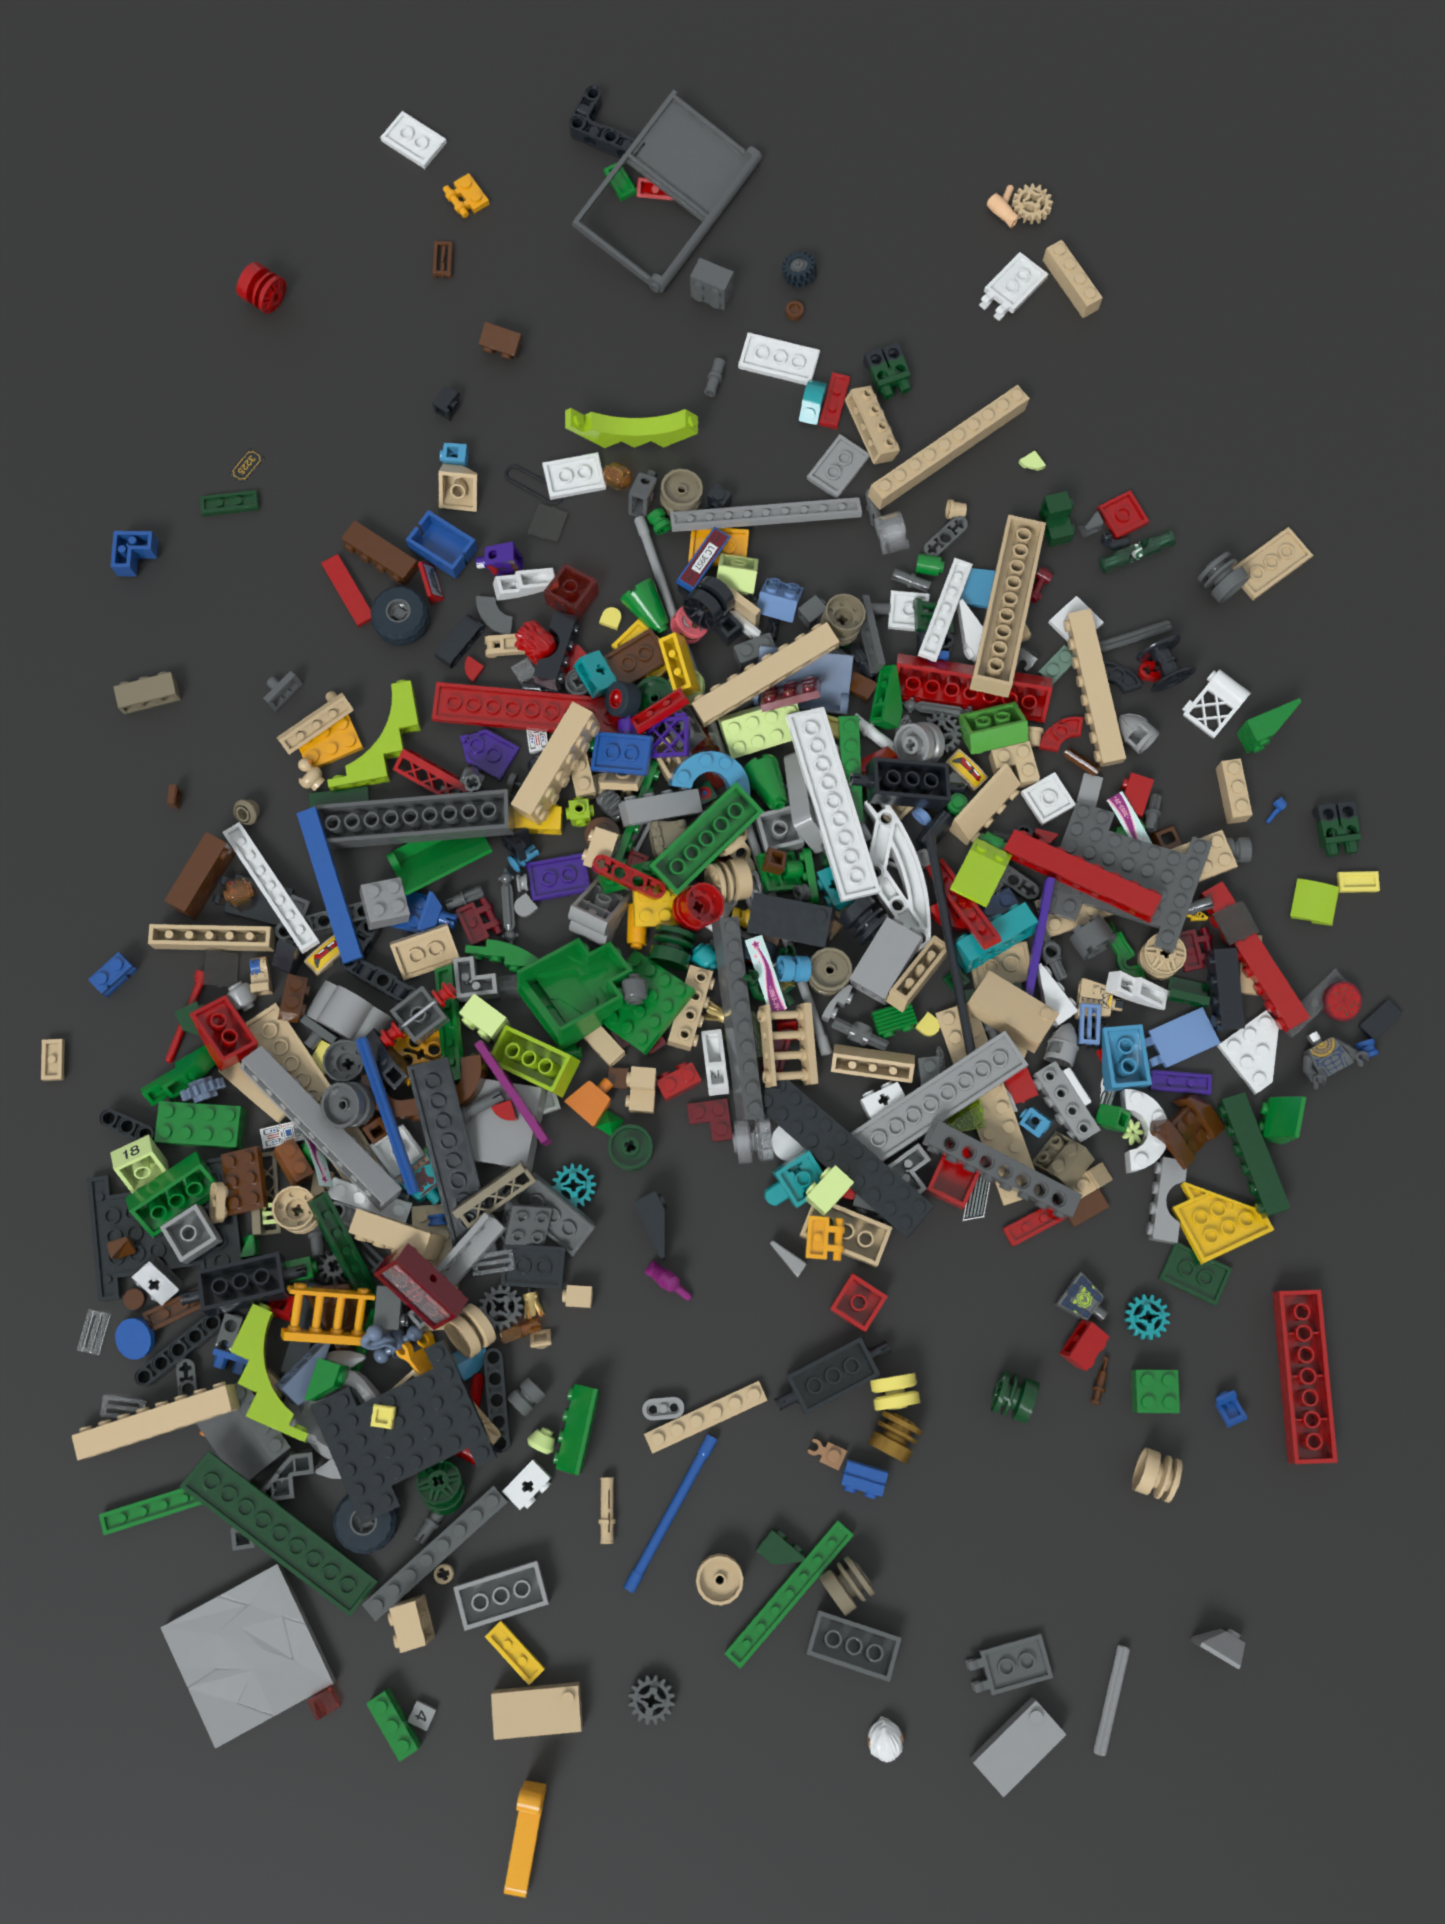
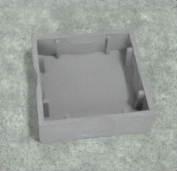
[465,1079,547,1172]

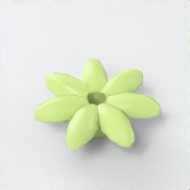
[1123,1119,1144,1145]

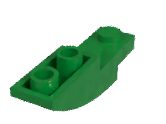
[465,939,538,972]
[140,1045,216,1106]

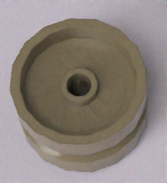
[660,469,703,516]
[808,948,852,996]

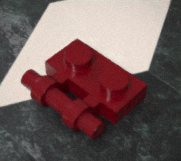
[455,897,503,946]
[1179,927,1213,973]

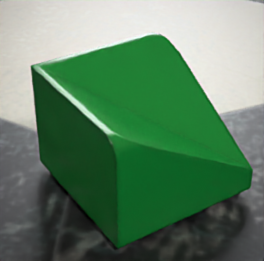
[240,1235,260,1259]

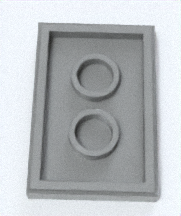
[807,434,870,499]

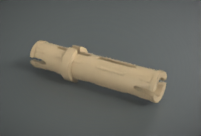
[598,1477,615,1544]

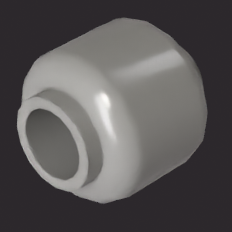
[226,981,257,1012]

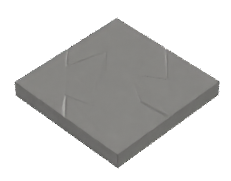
[161,1563,336,1749]

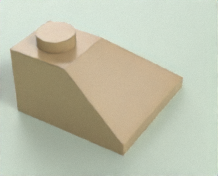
[439,463,477,512]

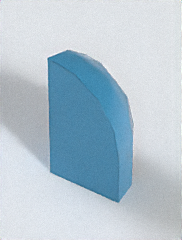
[452,1347,486,1381]

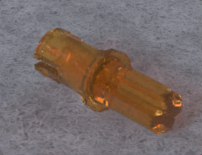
[500,1317,542,1344]

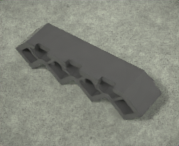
[231,1447,314,1551]

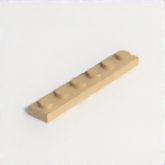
[644,1381,767,1454]

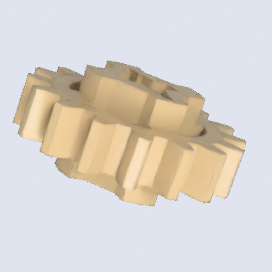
[1012,183,1053,224]

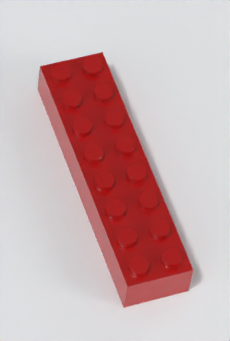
[1272,1290,1338,1464]

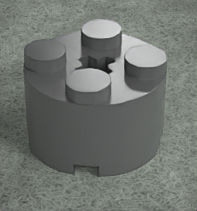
[1070,914,1117,960]

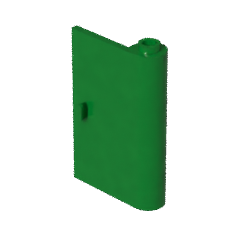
[386,837,493,896]

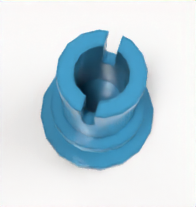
[507,844,539,873]

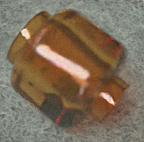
[602,462,632,491]
[223,878,254,907]

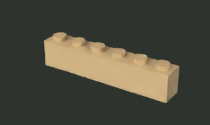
[148,924,276,951]

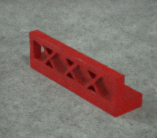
[392,749,474,795]

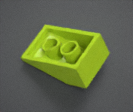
[950,838,1012,907]

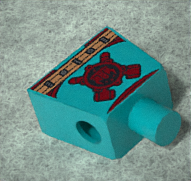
[394,1154,441,1206]

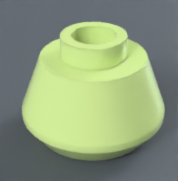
[527,1427,555,1454]

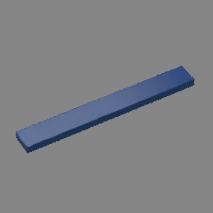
[296,807,364,964]

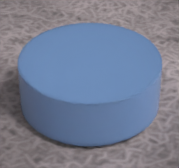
[912,807,931,825]

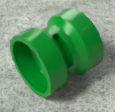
[647,508,671,535]

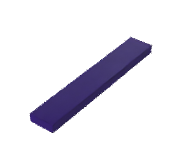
[1024,877,1055,997]

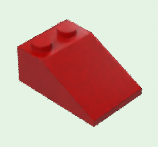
[189,995,258,1071]

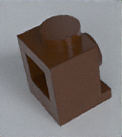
[359,1114,387,1145]

